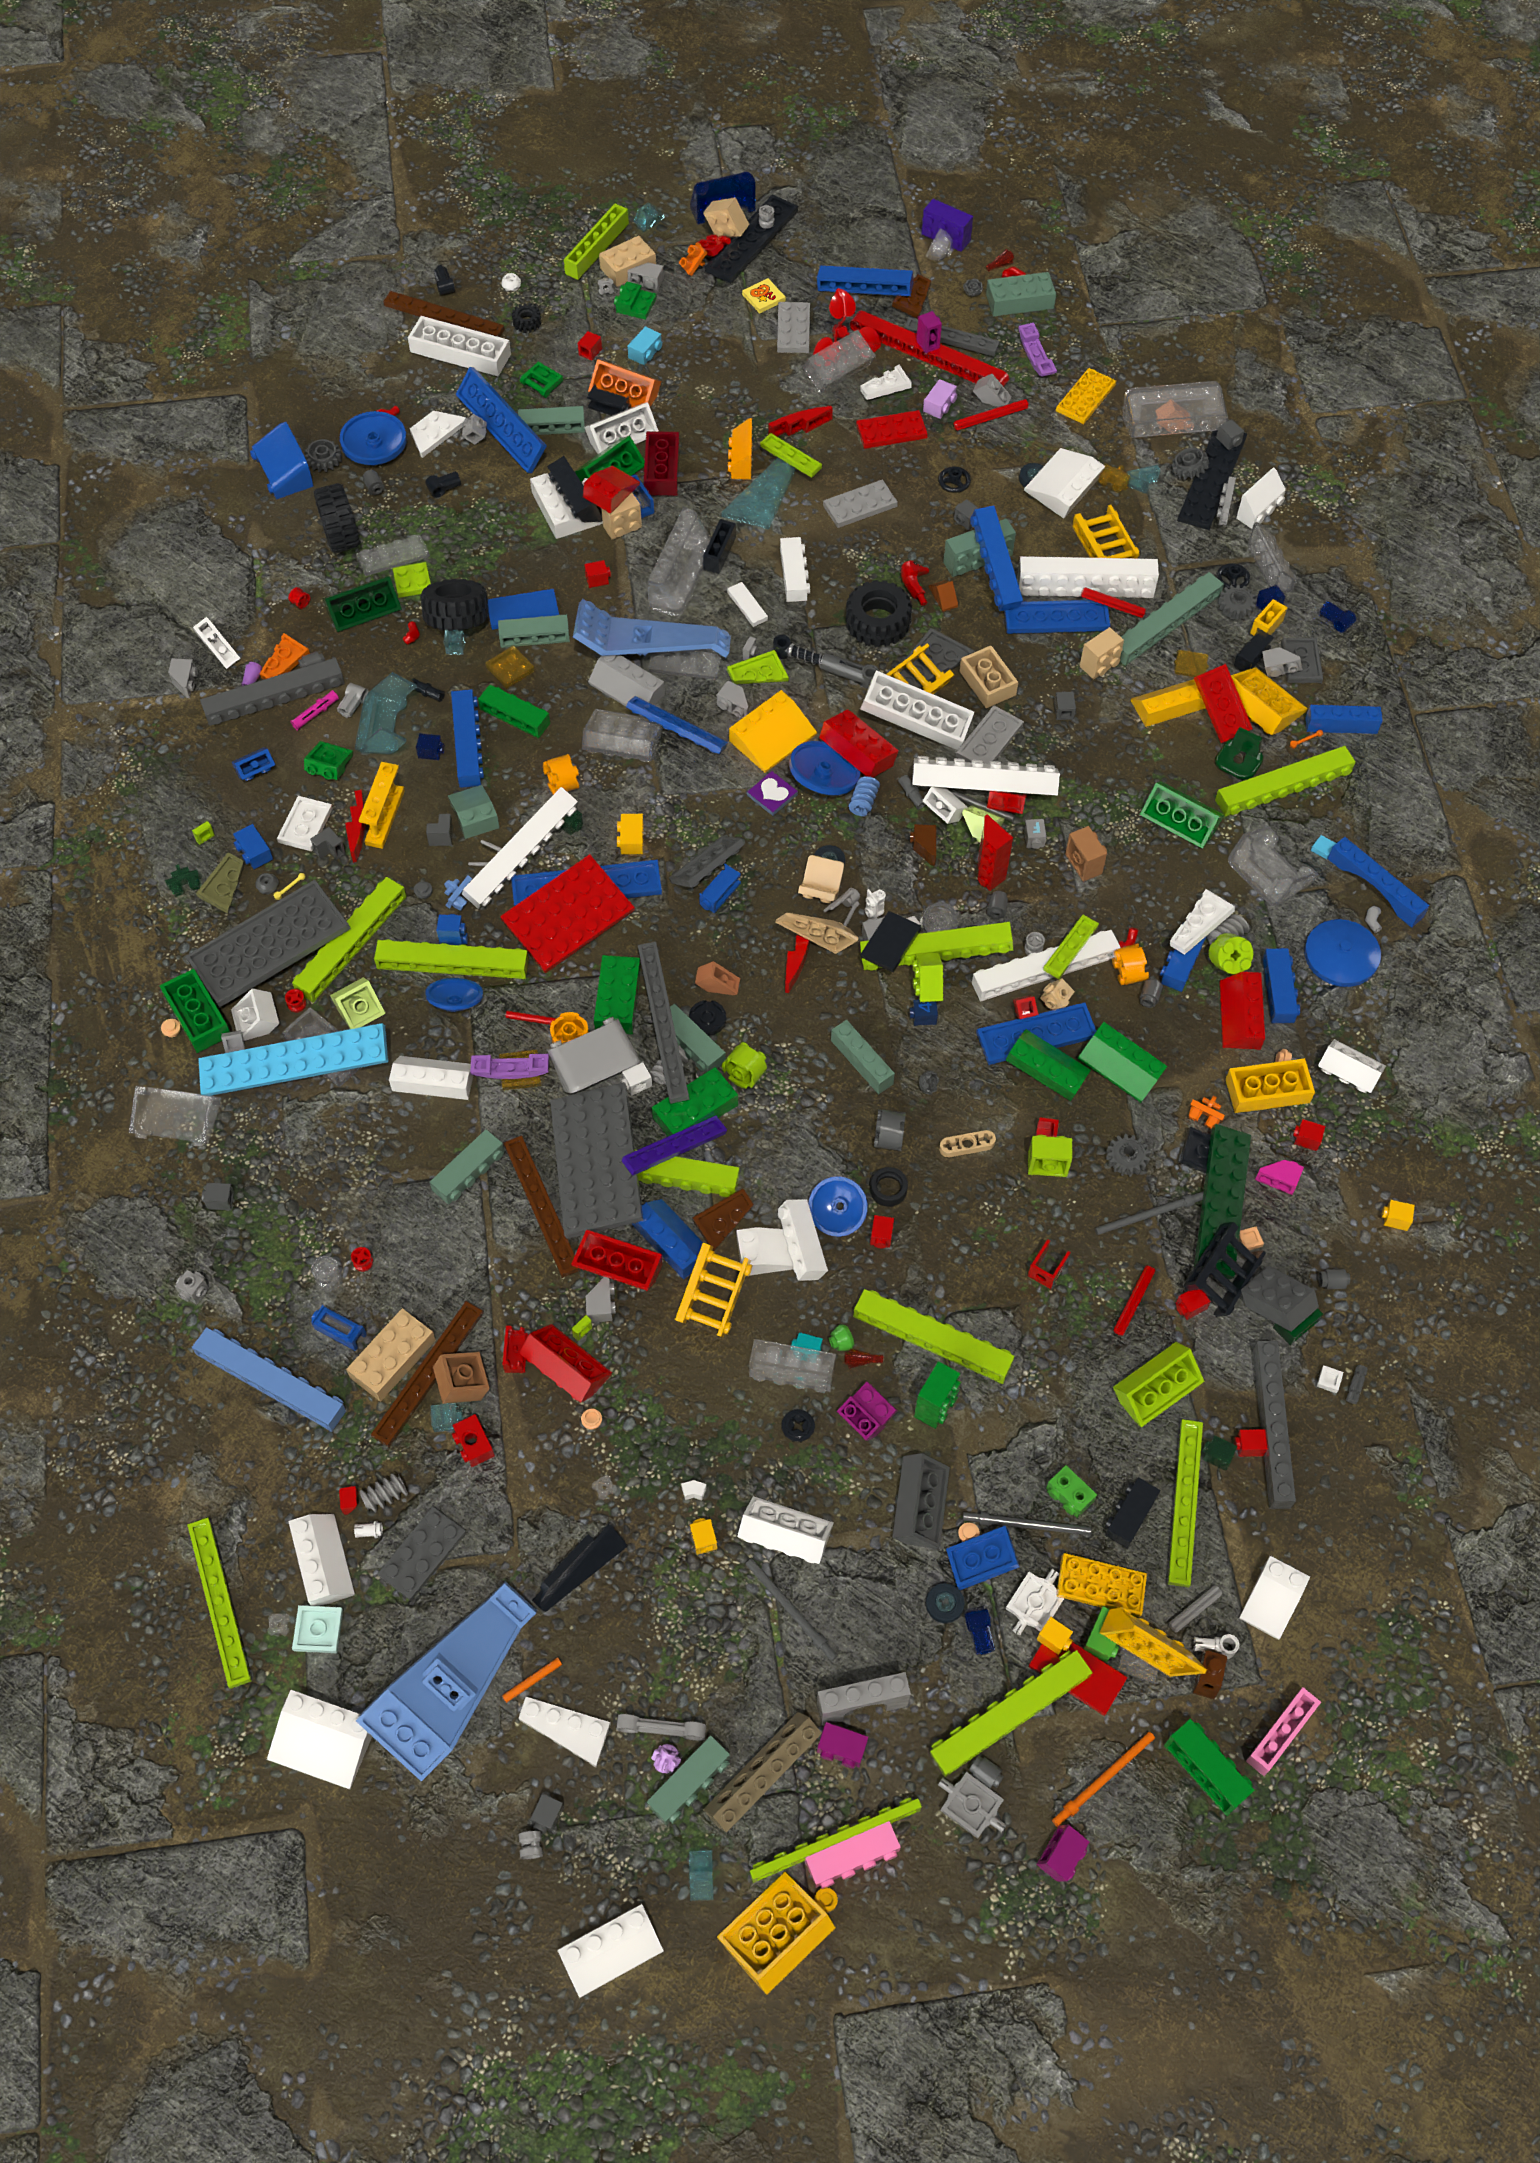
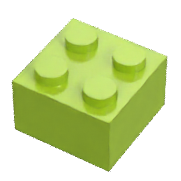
[912,952,943,1002]
[1028,1135,1072,1177]

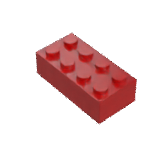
[819,709,899,778]

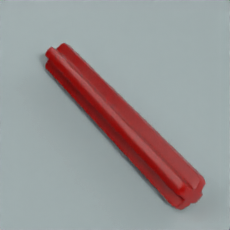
[1081,587,1146,618]
[1113,1265,1155,1336]

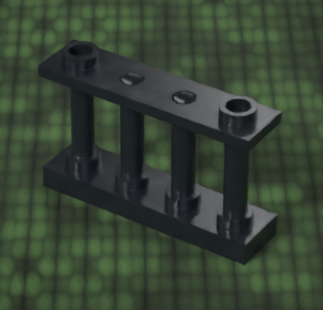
[1183,1222,1266,1317]

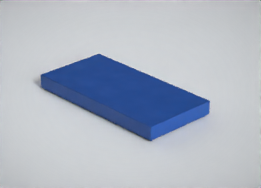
[487,589,559,630]

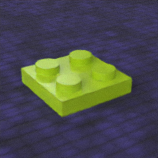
[393,562,431,598]

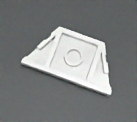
[410,411,466,458]

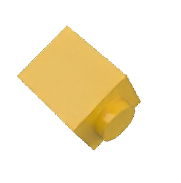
[1381,1200,1415,1231]
[690,1518,717,1555]
[1037,1617,1073,1655]

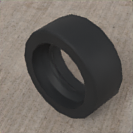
[870,1167,908,1207]

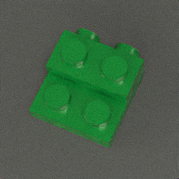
[614,282,657,320]
[304,741,353,780]

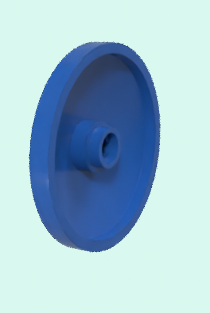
[340,411,407,465]
[789,741,860,795]
[1304,919,1381,987]

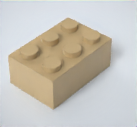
[599,236,656,287]
[959,646,1018,708]

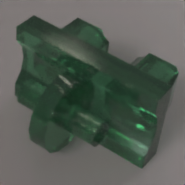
[165,864,201,897]

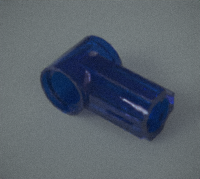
[1320,601,1356,633]
[965,1608,995,1655]

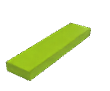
[760,433,822,478]
[1043,915,1099,979]

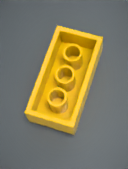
[1225,1058,1315,1113]

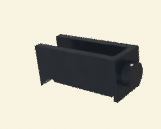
[587,384,631,416]
[1234,628,1274,671]

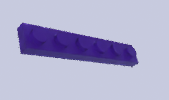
[621,1116,727,1176]

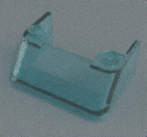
[355,672,416,754]

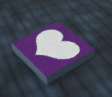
[747,771,798,816]

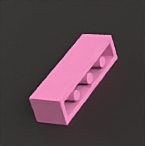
[1246,1688,1321,1776]
[805,1821,901,1889]

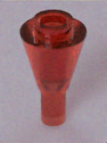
[986,249,1014,271]
[844,1348,883,1369]

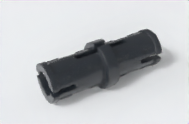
[409,678,445,702]

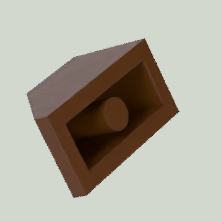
[910,824,936,866]

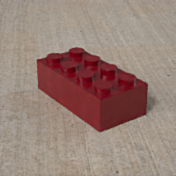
[643,431,680,496]

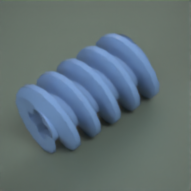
[849,777,880,816]

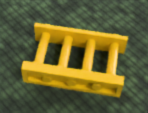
[1072,505,1139,559]
[886,644,954,694]
[359,762,405,849]
[675,1243,753,1337]

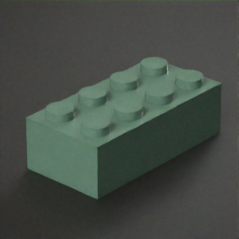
[986,272,1056,316]
[943,518,1016,577]

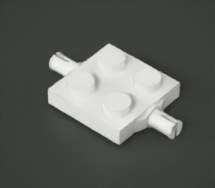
[1006,1569,1064,1635]

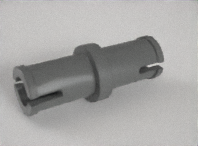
[898,775,926,810]

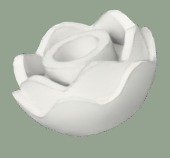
[502,273,521,291]

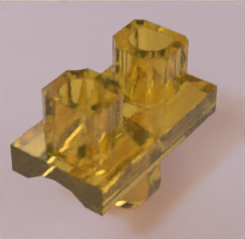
[1099,463,1131,492]

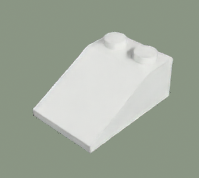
[736,1227,793,1276]
[1239,1556,1310,1640]

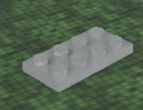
[777,302,810,353]
[823,479,897,528]
[956,706,1024,764]

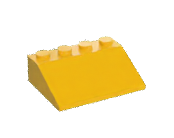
[1231,667,1308,735]
[729,690,817,773]
[1100,1607,1207,1677]
[717,1872,835,1995]

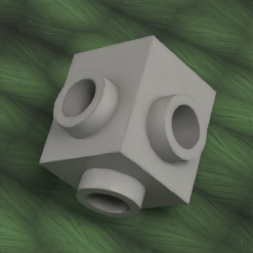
[462,414,487,445]
[175,1270,209,1305]

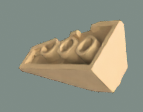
[775,913,858,954]

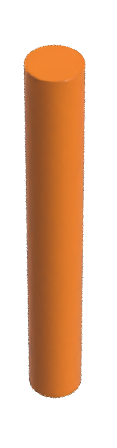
[502,1657,562,1703]

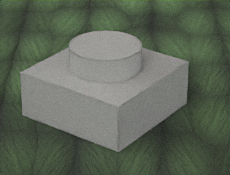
[743,637,758,660]
[221,1030,245,1053]

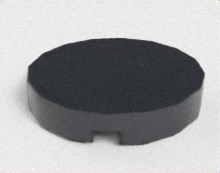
[689,1000,727,1036]

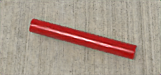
[506,1011,557,1025]

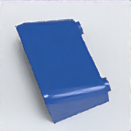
[250,422,314,499]

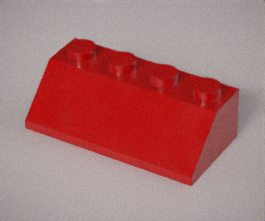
[977,814,1013,891]
[1219,972,1265,1050]
[571,1230,663,1291]
[519,1324,612,1403]

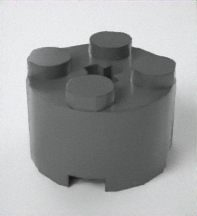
[874,1109,906,1151]

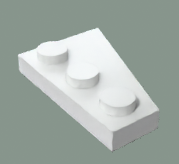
[860,365,911,400]

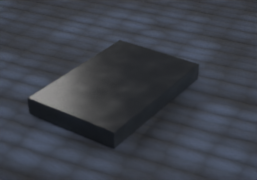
[860,911,922,973]

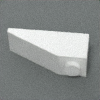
[193,617,241,669]

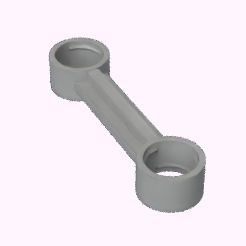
[616,1714,706,1741]

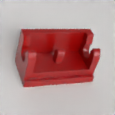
[987,791,1026,814]
[502,1326,528,1373]

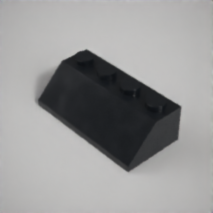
[547,456,603,522]

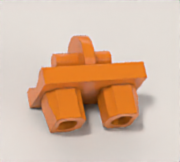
[679,242,708,276]
[1188,1096,1225,1130]

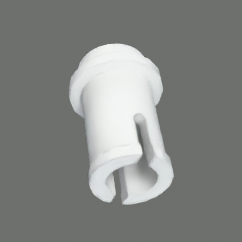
[354,1521,383,1538]

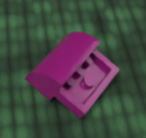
[837,1382,898,1441]

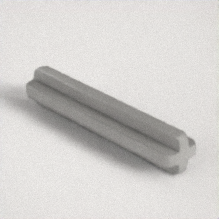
[1169,1585,1222,1633]

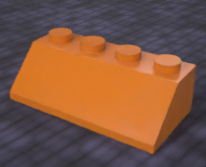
[588,359,661,407]

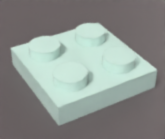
[292,1605,343,1653]

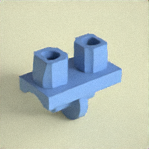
[445,876,472,911]

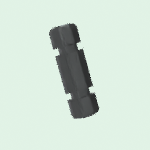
[1346,1365,1368,1404]

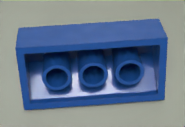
[632,1199,703,1280]

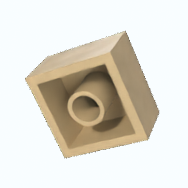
[703,198,749,238]
[601,493,642,539]
[1080,627,1124,679]

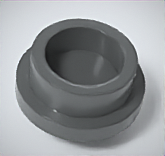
[414,881,432,899]

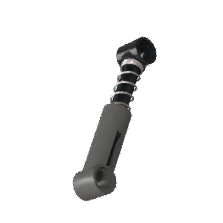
[773,635,879,689]

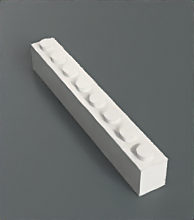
[462,787,578,909]
[972,930,1121,1002]

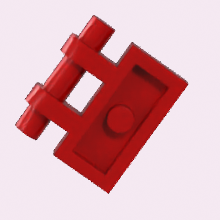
[698,234,731,257]

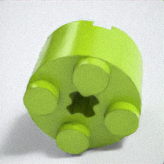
[1209,933,1253,974]
[722,1042,767,1089]

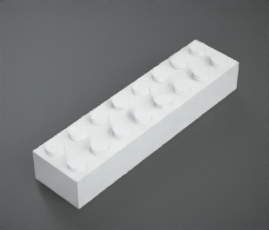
[1017,557,1159,598]
[912,756,1060,795]

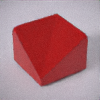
[339,1486,359,1515]

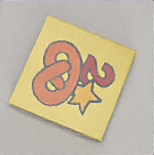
[742,279,786,313]

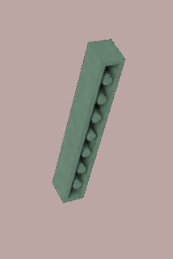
[1120,572,1224,666]

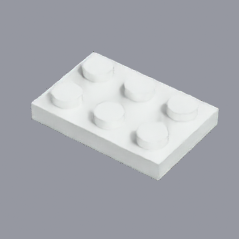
[277,796,333,852]

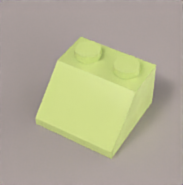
[330,977,386,1029]

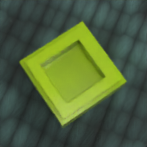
[192,821,214,845]
[572,1315,592,1341]

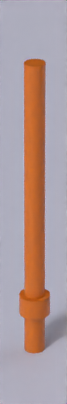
[1052,1732,1155,1827]

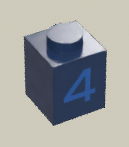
[909,1000,938,1026]

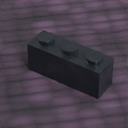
[703,519,736,574]
[1105,1477,1161,1549]

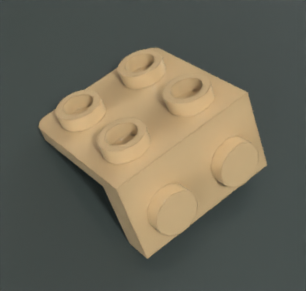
[798,855,844,903]

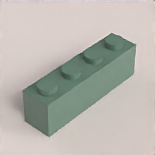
[518,406,585,435]
[498,615,570,648]
[670,1004,726,1072]
[831,1020,895,1095]
[430,1130,505,1205]
[647,1736,730,1826]

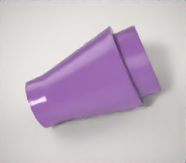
[241,662,262,686]

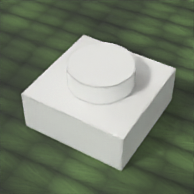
[1317,1365,1344,1393]

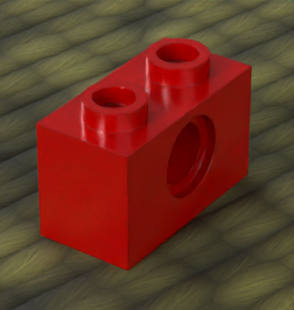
[451,1414,495,1467]

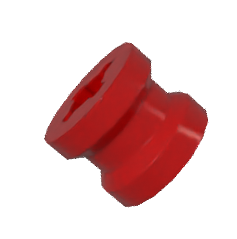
[288,587,310,609]
[285,989,306,1013]
[351,1247,373,1272]

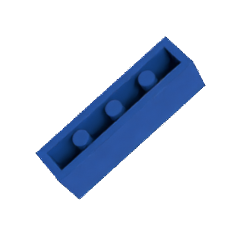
[1305,705,1383,734]
[1160,922,1207,992]
[1262,948,1300,1023]

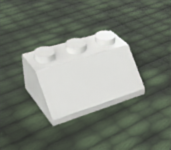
[1236,468,1286,529]
[1318,1039,1386,1093]

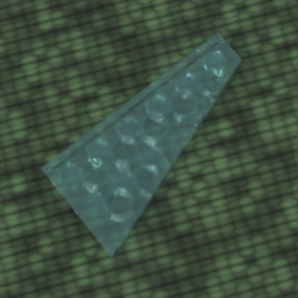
[722,458,796,529]

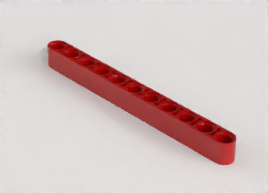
[849,311,1009,387]

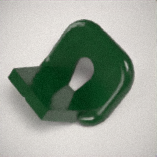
[1215,727,1263,780]

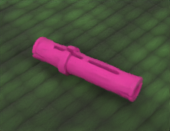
[290,690,339,730]

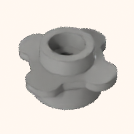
[598,278,614,295]

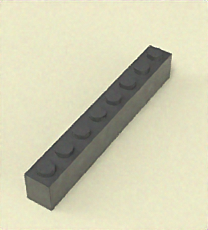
[200,658,345,726]
[1253,1341,1296,1509]

